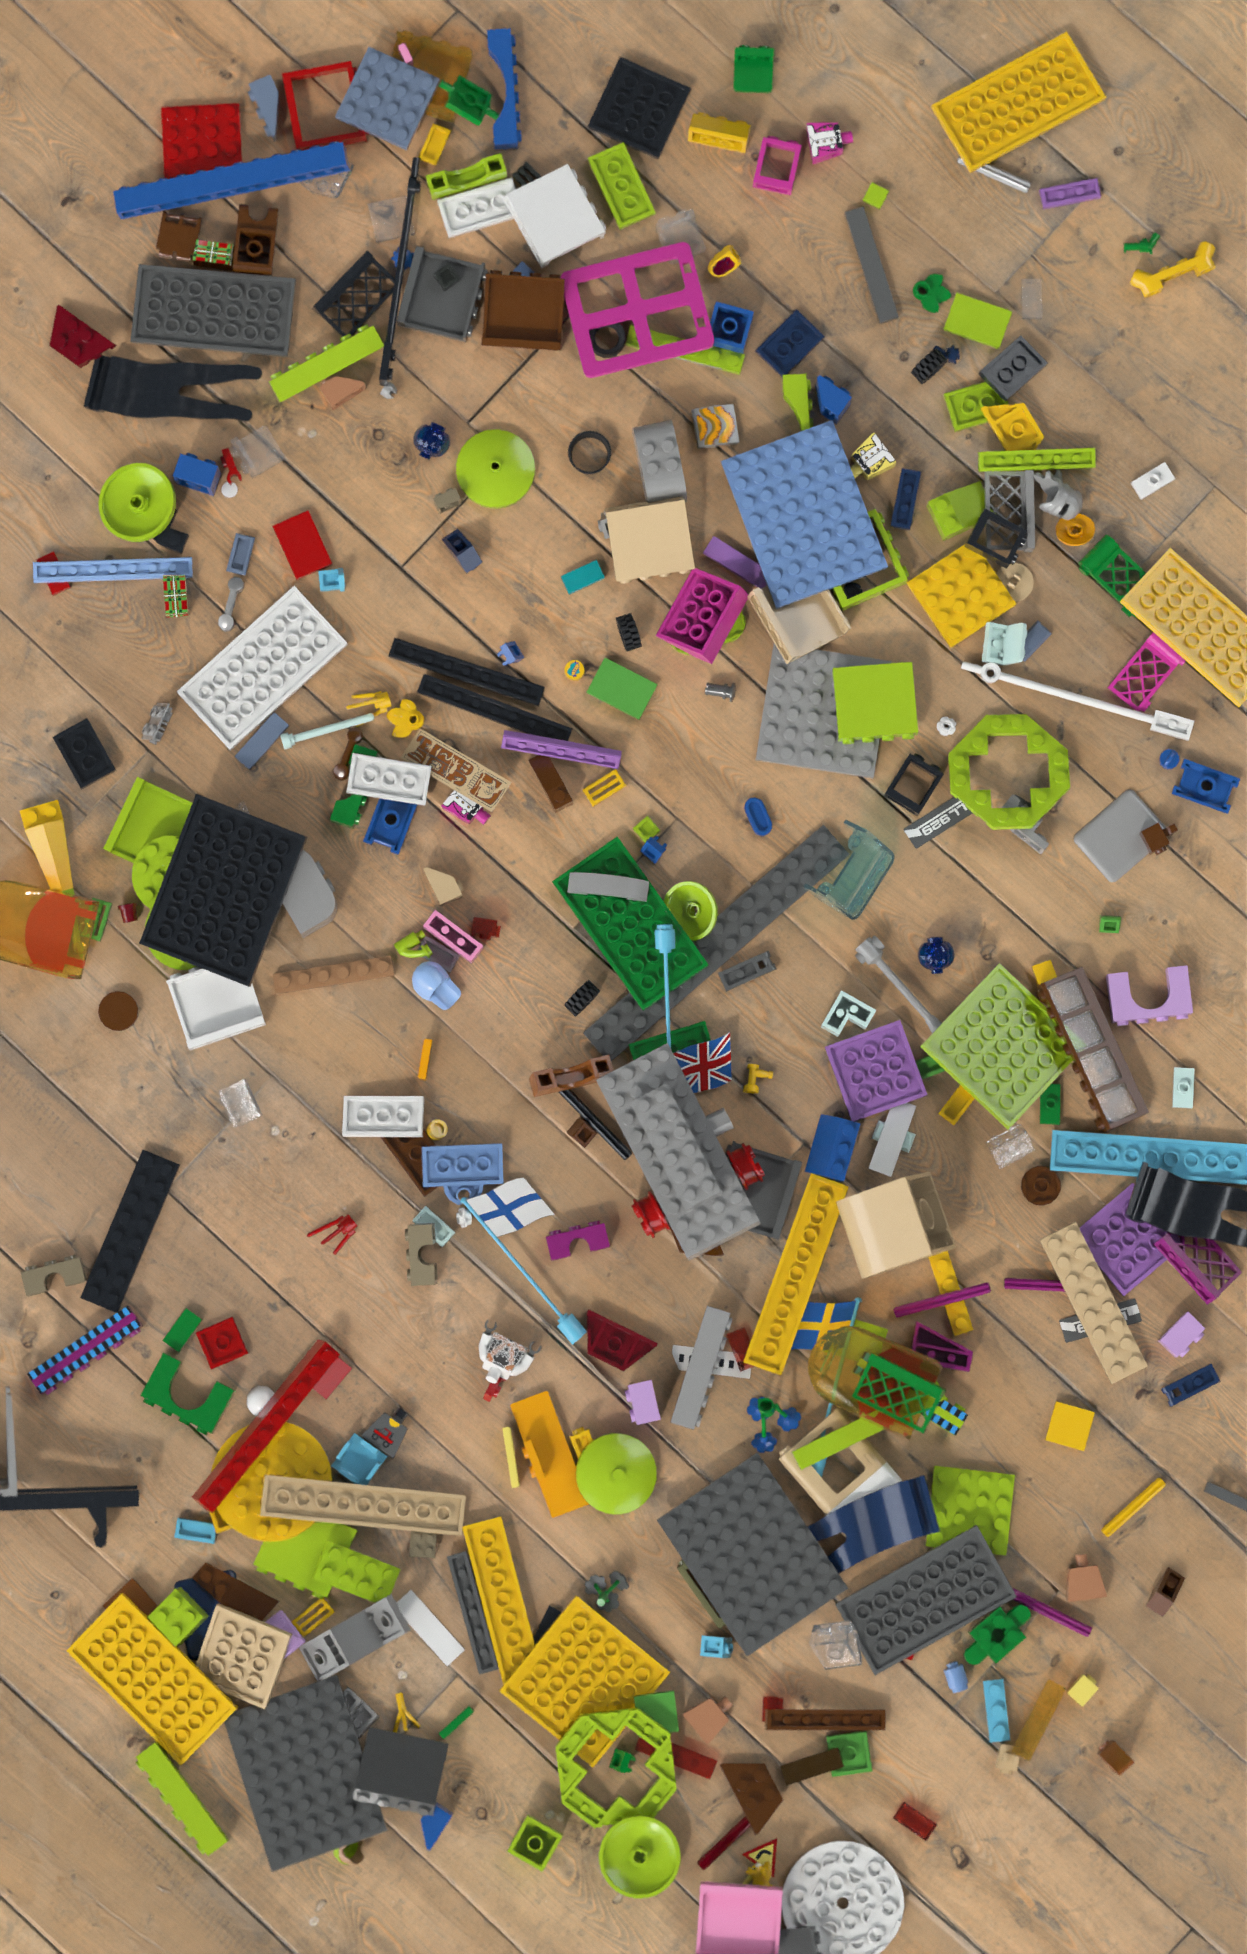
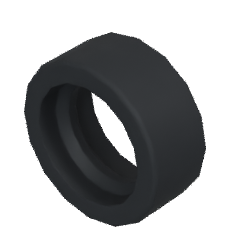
[589,323,625,358]

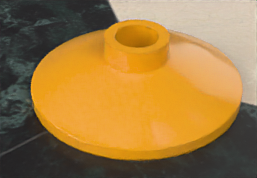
[1055,514,1095,546]

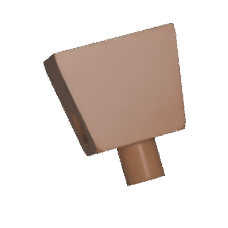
[1066,1554,1107,1602]
[683,1696,733,1745]

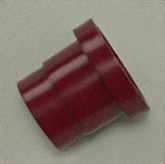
[117,902,138,923]

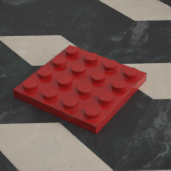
[161,103,243,179]

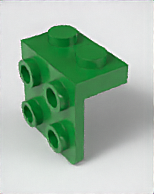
[733,45,774,93]

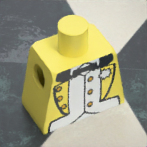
[850,433,896,480]

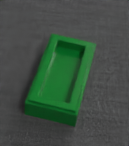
[162,1308,202,1352]
[439,1705,474,1739]

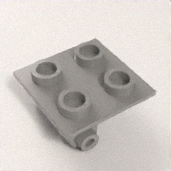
[141,703,173,745]

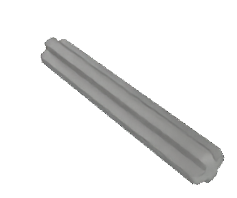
[957,155,1031,193]

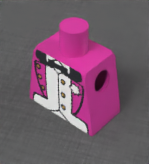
[806,123,853,165]
[441,790,491,825]

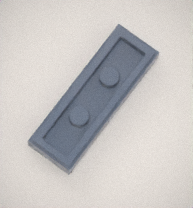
[235,712,289,770]

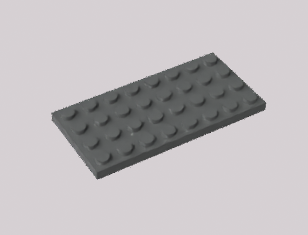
[131,264,296,357]
[835,1525,1017,1675]

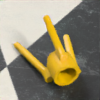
[346,691,391,727]

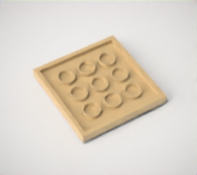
[196,1603,292,1709]

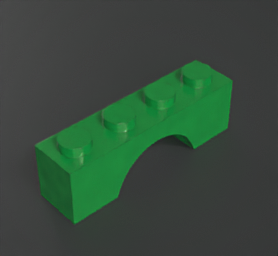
[330,744,379,829]

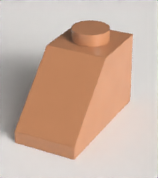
[319,376,366,410]

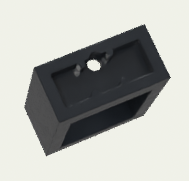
[964,509,1028,569]
[884,753,944,817]

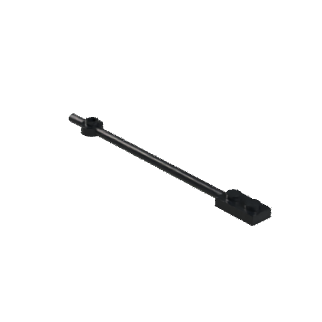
[379,157,421,386]

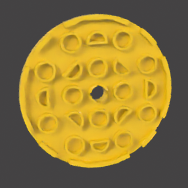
[211,1422,332,1542]

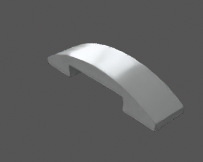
[567,872,649,902]

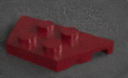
[49,304,117,368]
[587,1309,658,1372]

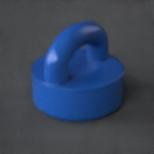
[1159,749,1179,770]

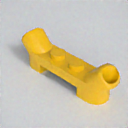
[1130,241,1216,298]

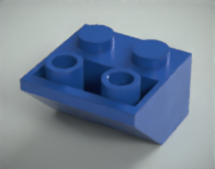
[816,375,852,425]

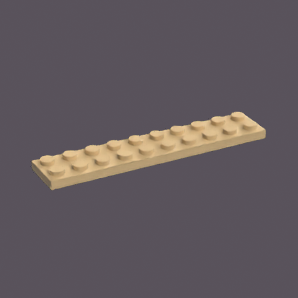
[260,1475,466,1536]

